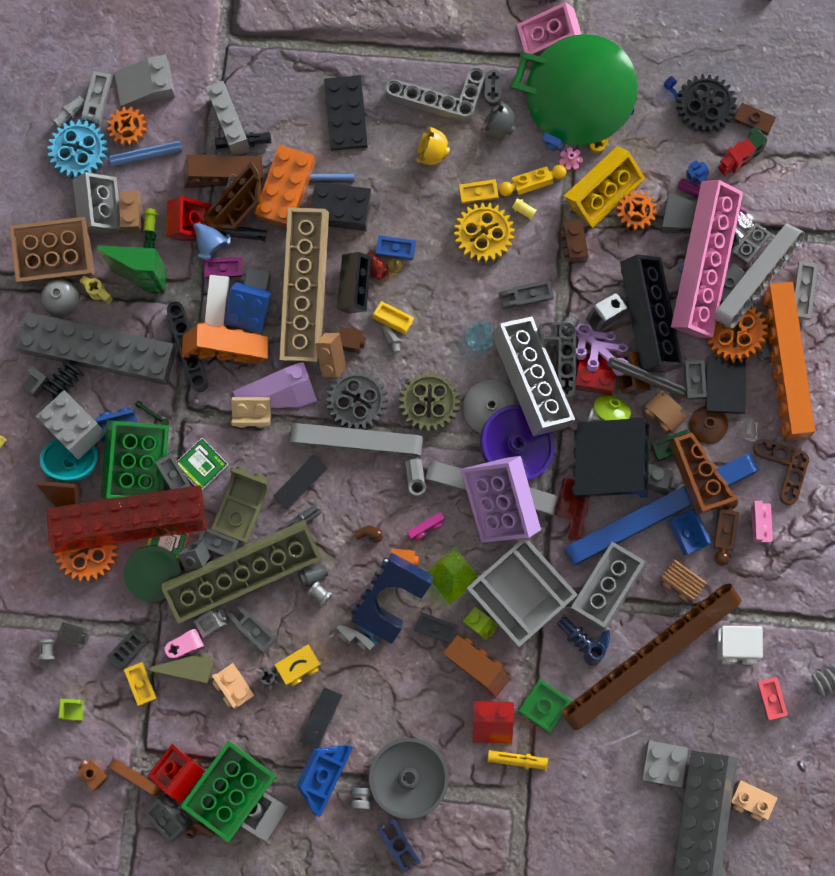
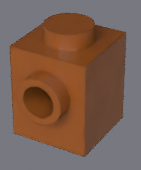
[76,759,110,791]

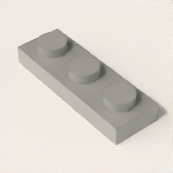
[794,261,818,320]

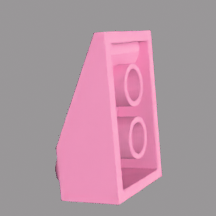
[517,2,581,56]

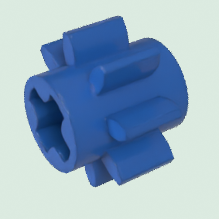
[686,160,709,185]

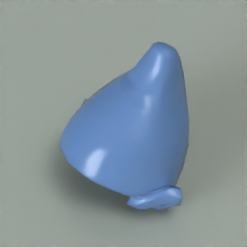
[193,223,231,260]

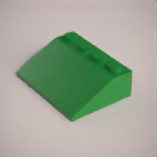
[97,246,167,294]
[100,420,169,502]
[180,741,276,843]

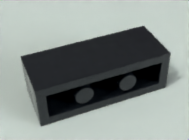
[337,252,371,314]

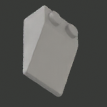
[114,55,175,108]
[241,793,288,842]

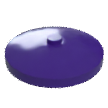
[480,405,555,481]

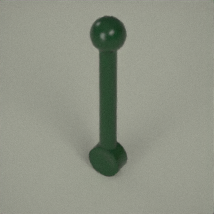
[135,401,169,425]

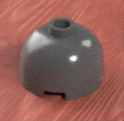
[481,101,516,139]

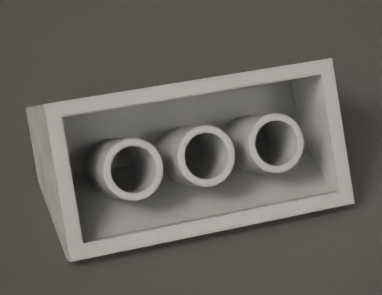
[571,542,646,632]

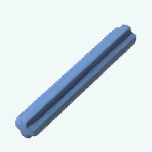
[109,141,182,166]

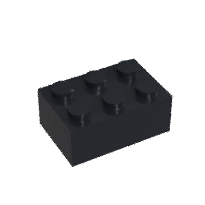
[311,182,372,231]

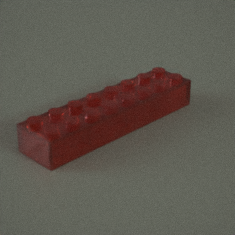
[46,485,208,553]

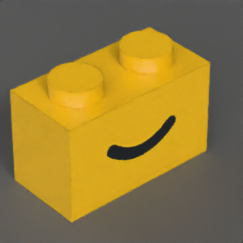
[275,644,321,687]

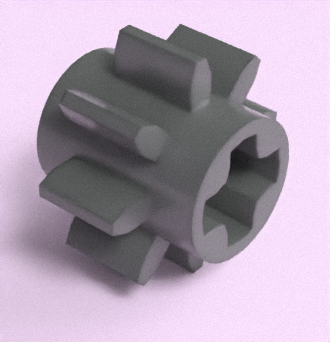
[256,666,280,690]

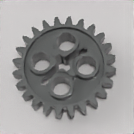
[326,369,388,430]

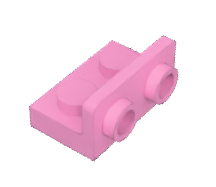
[751,501,773,543]

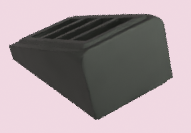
[107,628,149,670]

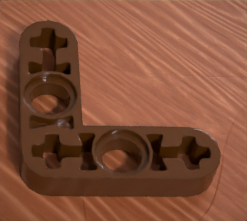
[753,439,809,505]

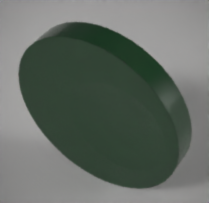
[124,545,181,602]

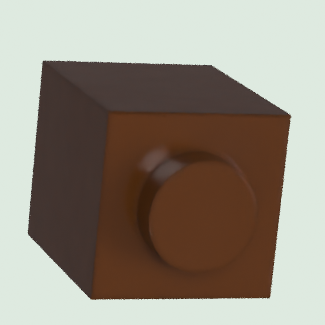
[339,327,366,354]

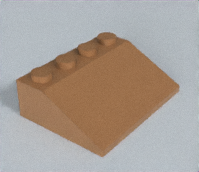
[9,217,95,284]

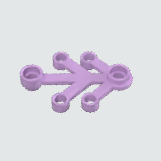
[575,323,628,376]

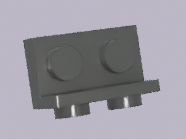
[144,794,192,843]

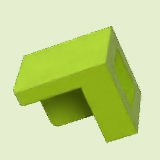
[59,699,84,721]

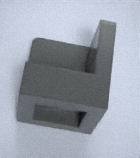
[22,366,48,398]

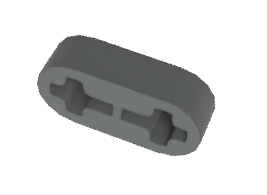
[484,70,502,106]

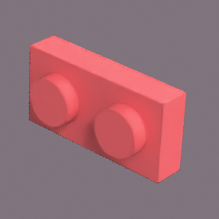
[757,677,788,720]

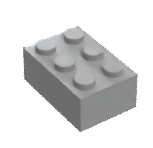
[36,390,106,460]

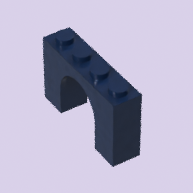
[350,553,433,644]

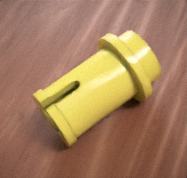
[512,198,537,220]

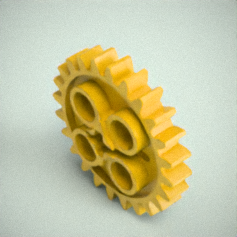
[454,202,515,263]

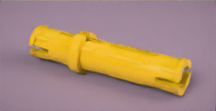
[487,750,548,771]

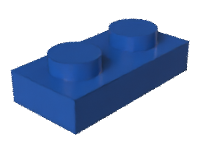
[376,236,416,260]

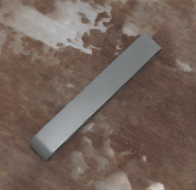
[714,224,805,328]
[290,423,423,457]
[425,461,558,516]

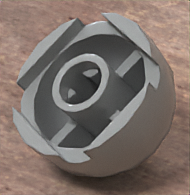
[41,278,80,317]

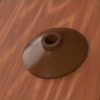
[690,406,728,444]

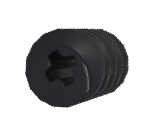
[42,362,84,399]

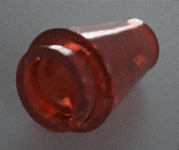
[366,251,389,280]

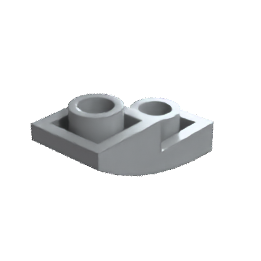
[733,223,771,263]
[337,625,376,651]

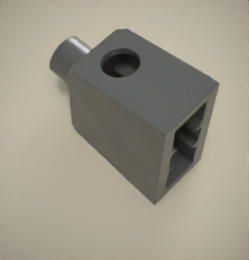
[660,193,697,234]
[586,293,628,332]
[648,464,674,495]

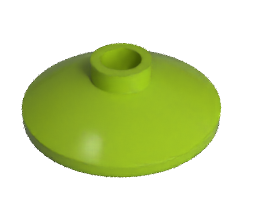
[593,395,631,421]

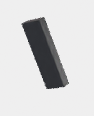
[274,455,328,510]

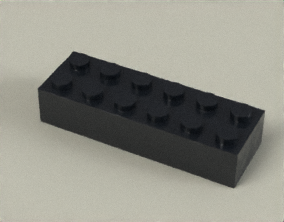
[620,254,684,373]

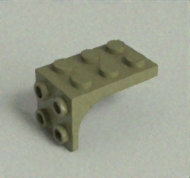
[211,466,270,544]

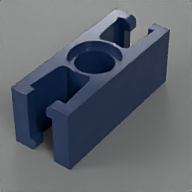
[377,818,421,873]

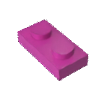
[407,512,445,541]

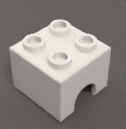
[717,626,763,665]

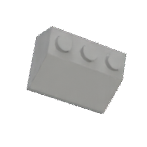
[73,172,122,235]

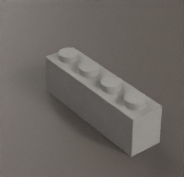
[206,81,250,156]

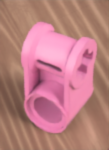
[165,629,204,660]

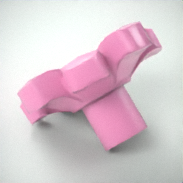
[559,147,583,171]

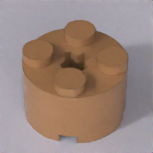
[644,390,689,434]

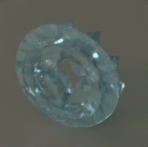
[466,321,495,351]

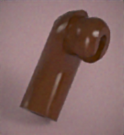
[354,525,383,542]
[185,822,215,839]

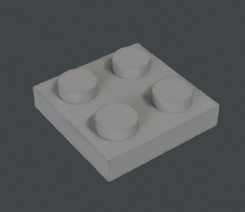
[642,741,688,788]

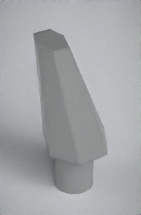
[382,326,402,353]

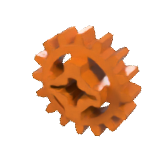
[107,106,148,147]
[616,190,658,232]

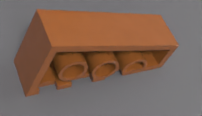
[669,433,738,516]

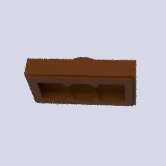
[734,103,776,135]

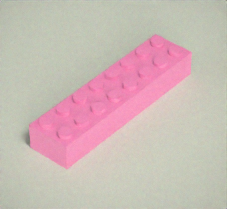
[671,180,743,338]

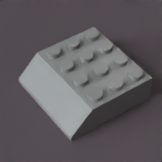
[466,538,578,647]

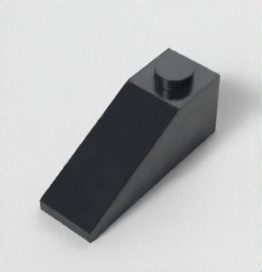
[299,687,343,749]

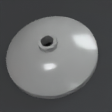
[463,380,520,434]

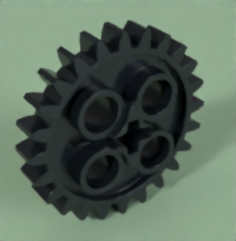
[676,74,737,134]

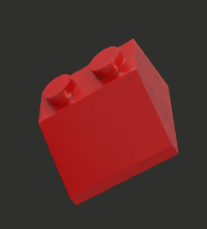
[166,196,211,241]
[575,353,616,395]
[473,701,514,743]
[148,744,205,803]

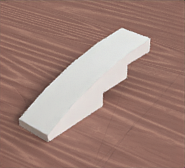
[205,275,229,327]

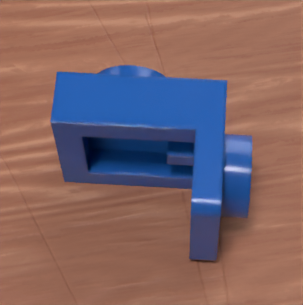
[542,133,566,151]

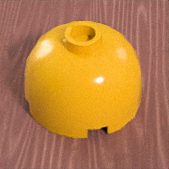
[416,127,450,166]

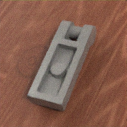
[81,71,113,125]

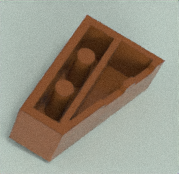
[443,635,510,697]

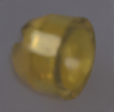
[388,259,403,275]

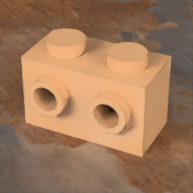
[731,780,777,822]

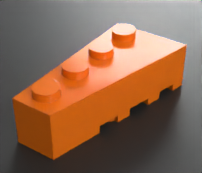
[182,323,268,364]

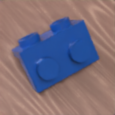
[668,509,711,556]

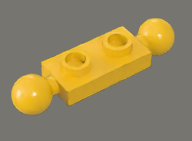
[499,165,566,197]

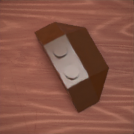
[203,162,261,230]

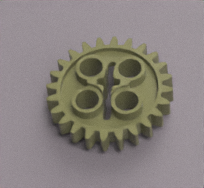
[398,370,460,433]

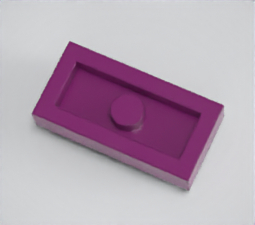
[204,257,243,279]

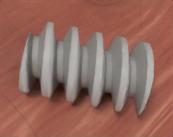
[811,666,835,697]

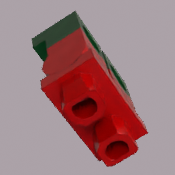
[718,126,768,176]

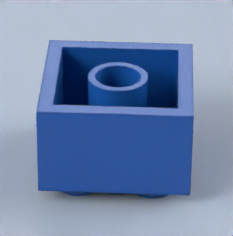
[224,282,273,333]

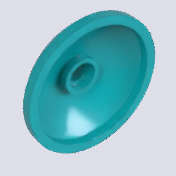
[39,439,98,482]

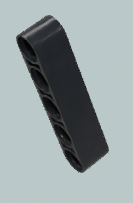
[167,301,209,392]

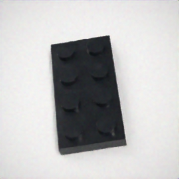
[324,75,368,151]

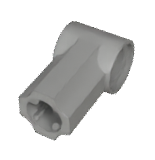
[405,459,426,499]

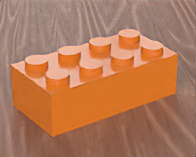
[255,145,316,229]

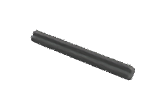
[607,357,687,397]

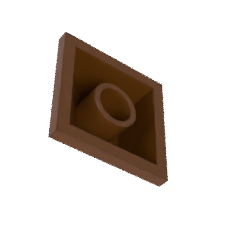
[36,481,82,515]

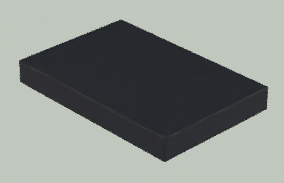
[706,356,746,414]

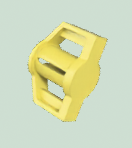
[80,276,113,305]

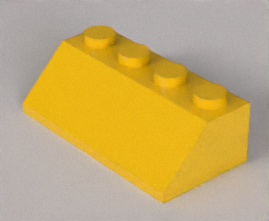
[564,146,645,228]

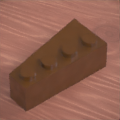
[183,155,263,188]

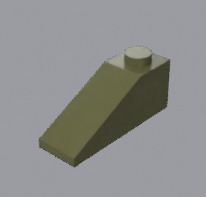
[150,654,215,684]

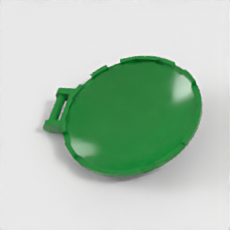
[509,34,638,146]

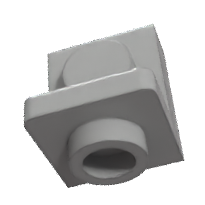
[193,607,229,638]

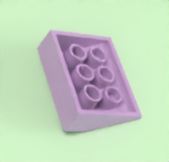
[461,456,541,543]

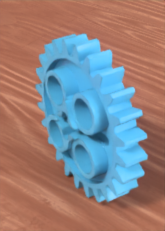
[47,119,109,178]

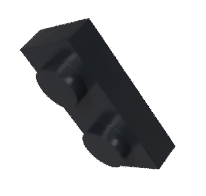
[415,612,458,644]

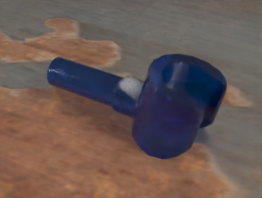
[664,76,679,99]

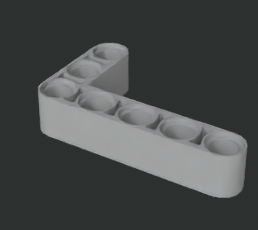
[386,67,485,123]

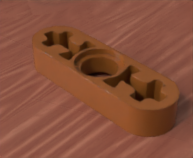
[108,758,161,796]

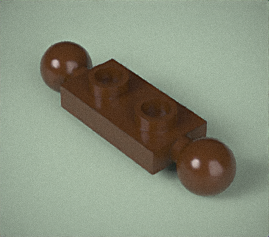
[713,500,739,566]

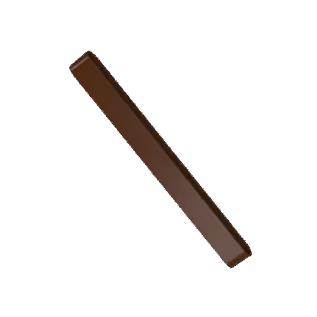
[562,583,742,730]

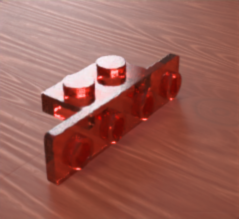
[555,477,590,540]

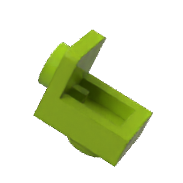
[463,607,498,641]

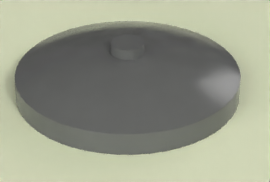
[369,738,449,819]

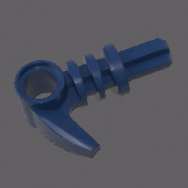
[557,617,610,666]

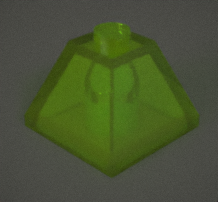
[428,547,478,604]

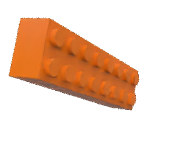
[761,282,815,441]

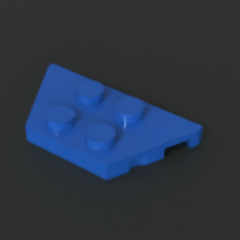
[296,744,353,817]

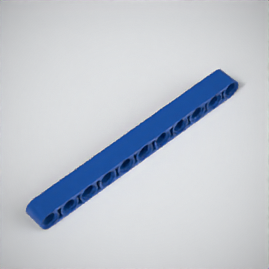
[564,453,759,566]

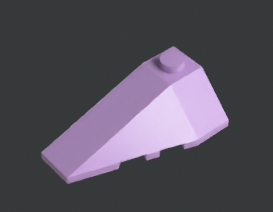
[233,362,317,409]

